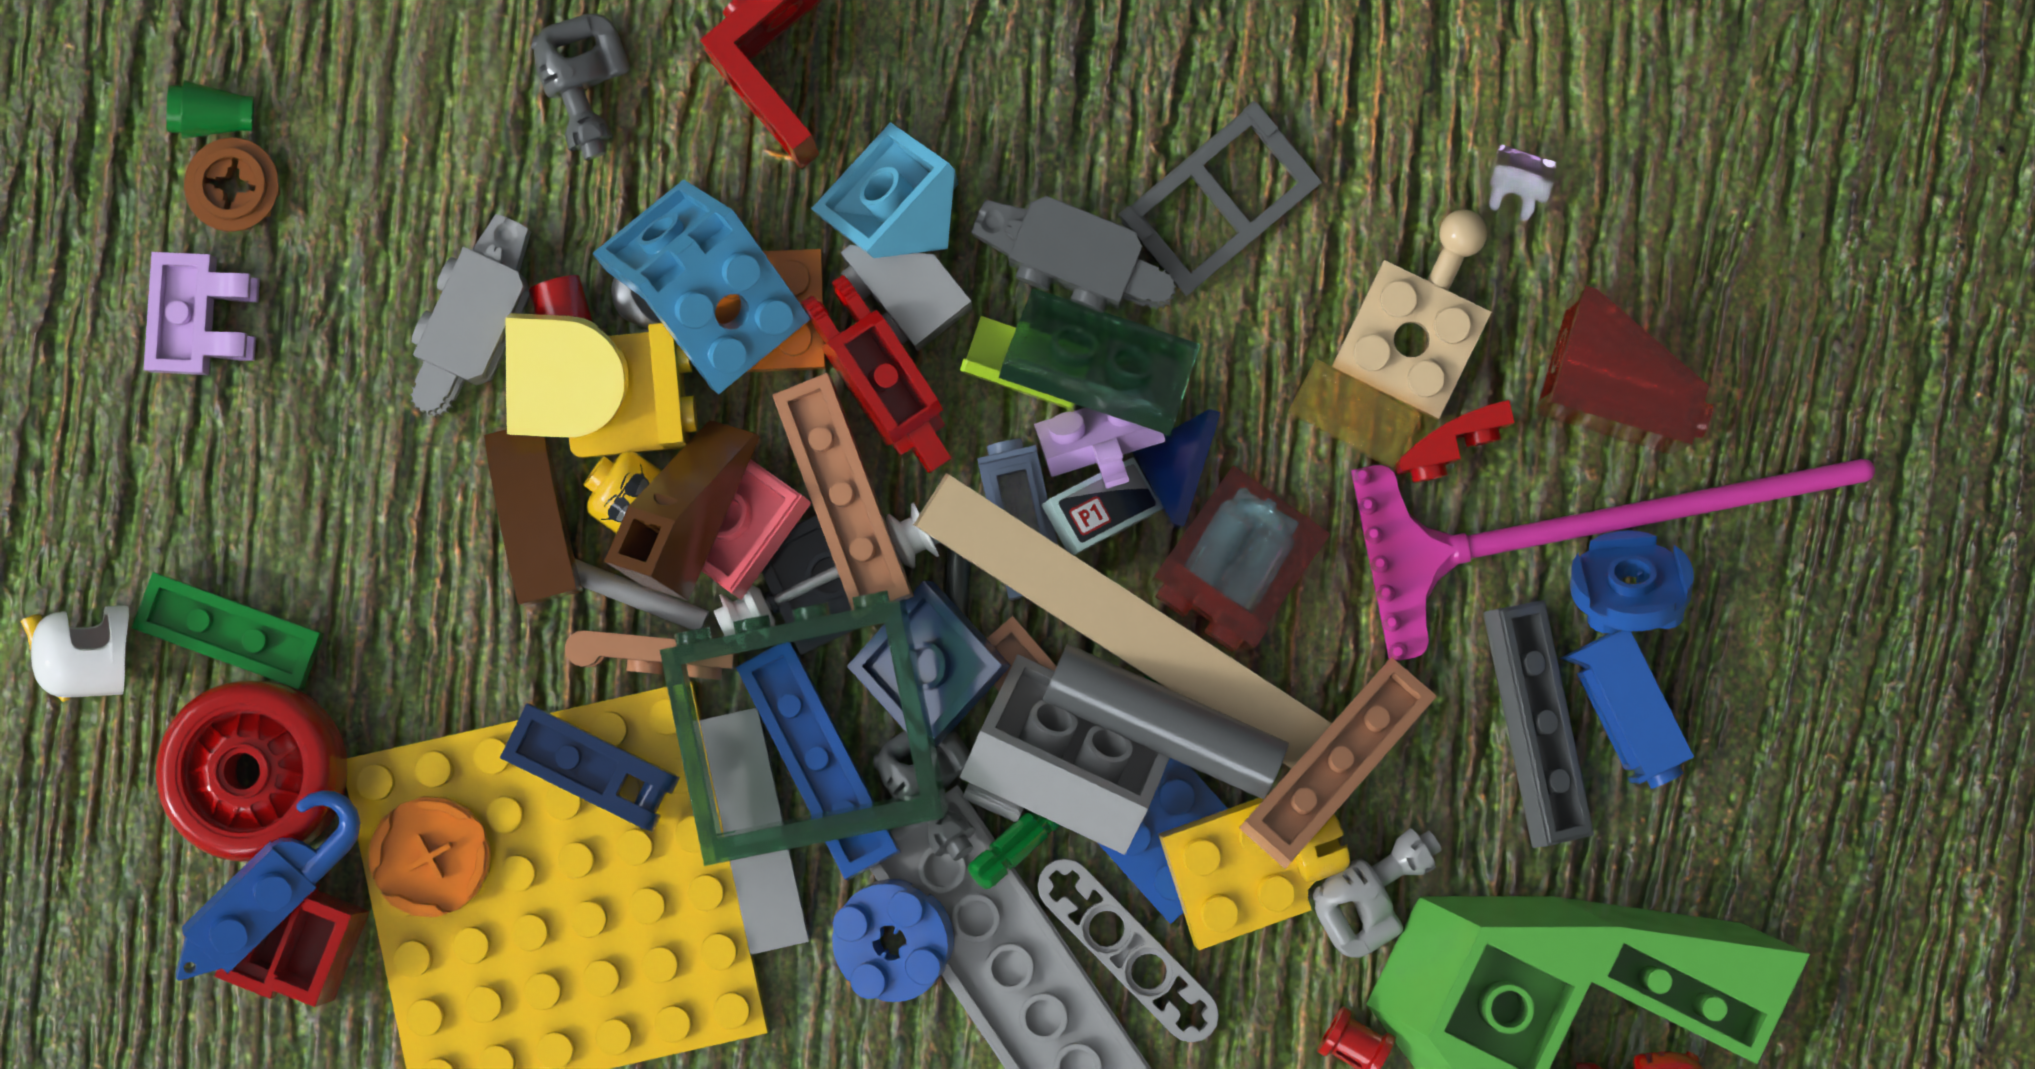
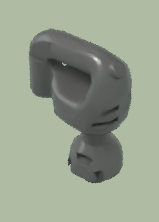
[531,14,630,161]
[874,729,975,861]

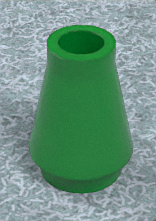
[166,80,254,139]

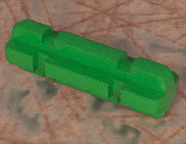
[967,811,1060,889]

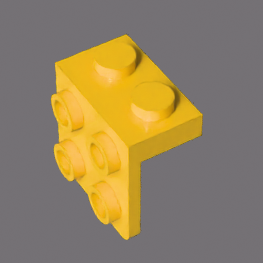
[569,323,698,458]

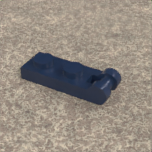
[500,703,680,832]

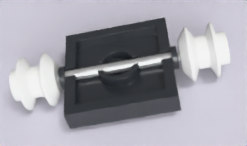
[714,502,940,655]

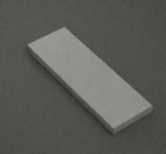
[870,785,1152,1069]

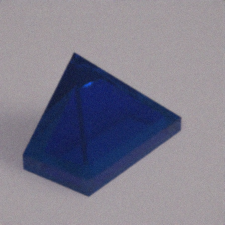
[1133,409,1221,530]

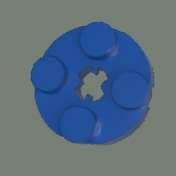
[1570,531,1694,634]
[832,879,954,1002]

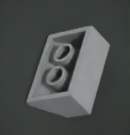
[959,654,1170,855]

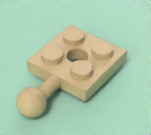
[1331,210,1492,420]

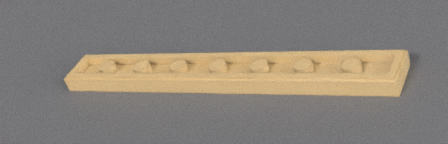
[913,474,1332,769]

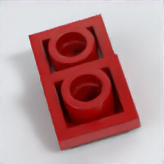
[1393,400,1514,483]

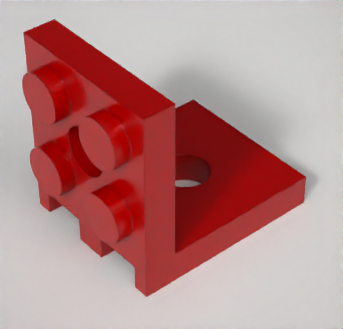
[700,0,822,170]

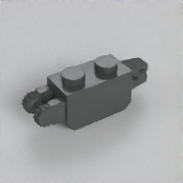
[972,196,1176,313]

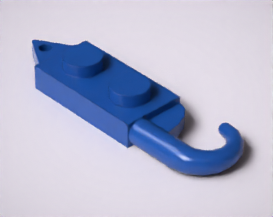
[175,790,361,981]

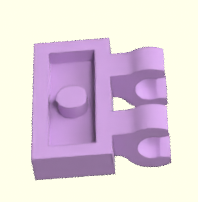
[144,252,260,375]

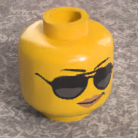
[584,451,661,533]

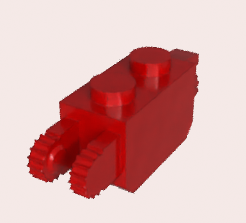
[801,275,951,473]

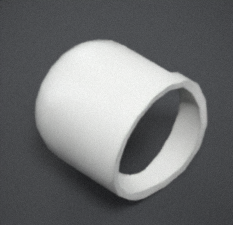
[31,605,129,698]

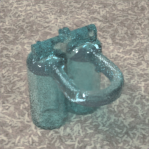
[1180,487,1299,615]

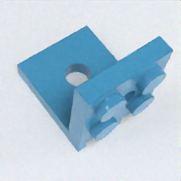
[593,179,811,394]

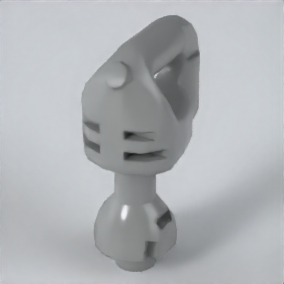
[1312,828,1442,958]

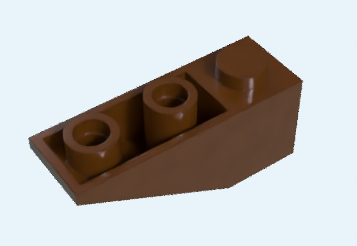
[604,420,760,601]

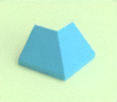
[811,122,958,258]

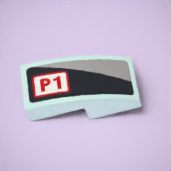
[1041,457,1163,556]

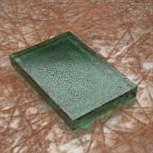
[999,288,1201,436]

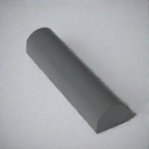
[1483,600,1594,848]
[1042,643,1289,799]

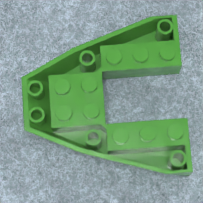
[1366,896,1810,1069]

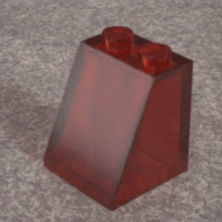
[1534,286,1713,454]

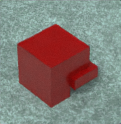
[214,883,370,1007]

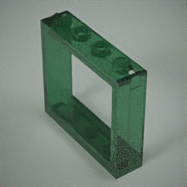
[660,590,949,866]

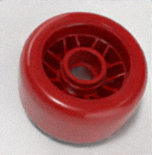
[156,680,348,862]

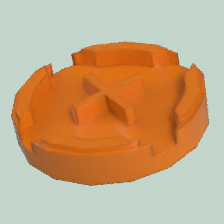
[368,796,491,917]

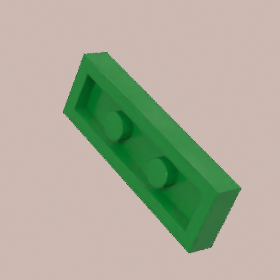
[131,572,324,690]

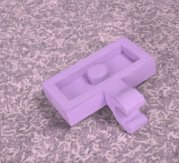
[1034,389,1165,489]

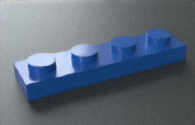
[736,639,901,880]

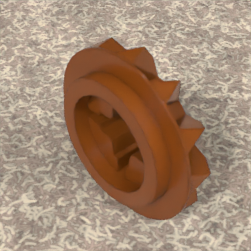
[184,138,281,233]

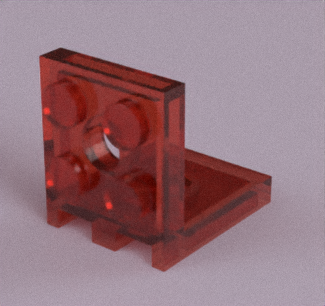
[1150,465,1330,653]

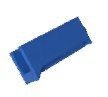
[1560,630,1694,789]

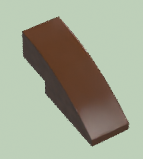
[484,429,583,606]

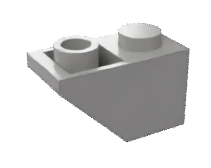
[841,245,972,352]

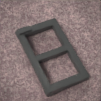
[1118,101,1322,296]

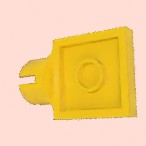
[1158,795,1350,950]

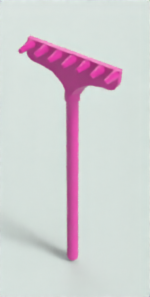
[1351,459,1875,661]

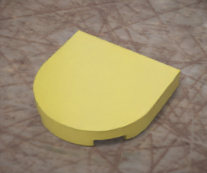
[505,313,629,437]

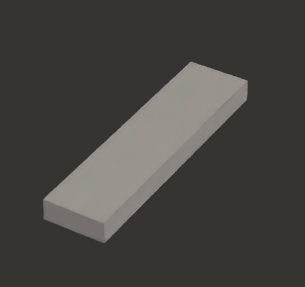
[699,708,810,955]

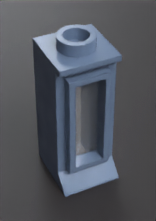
[977,438,1058,601]

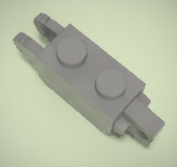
[410,214,531,418]

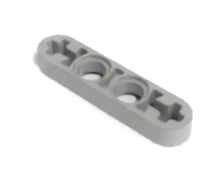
[1038,858,1219,1043]

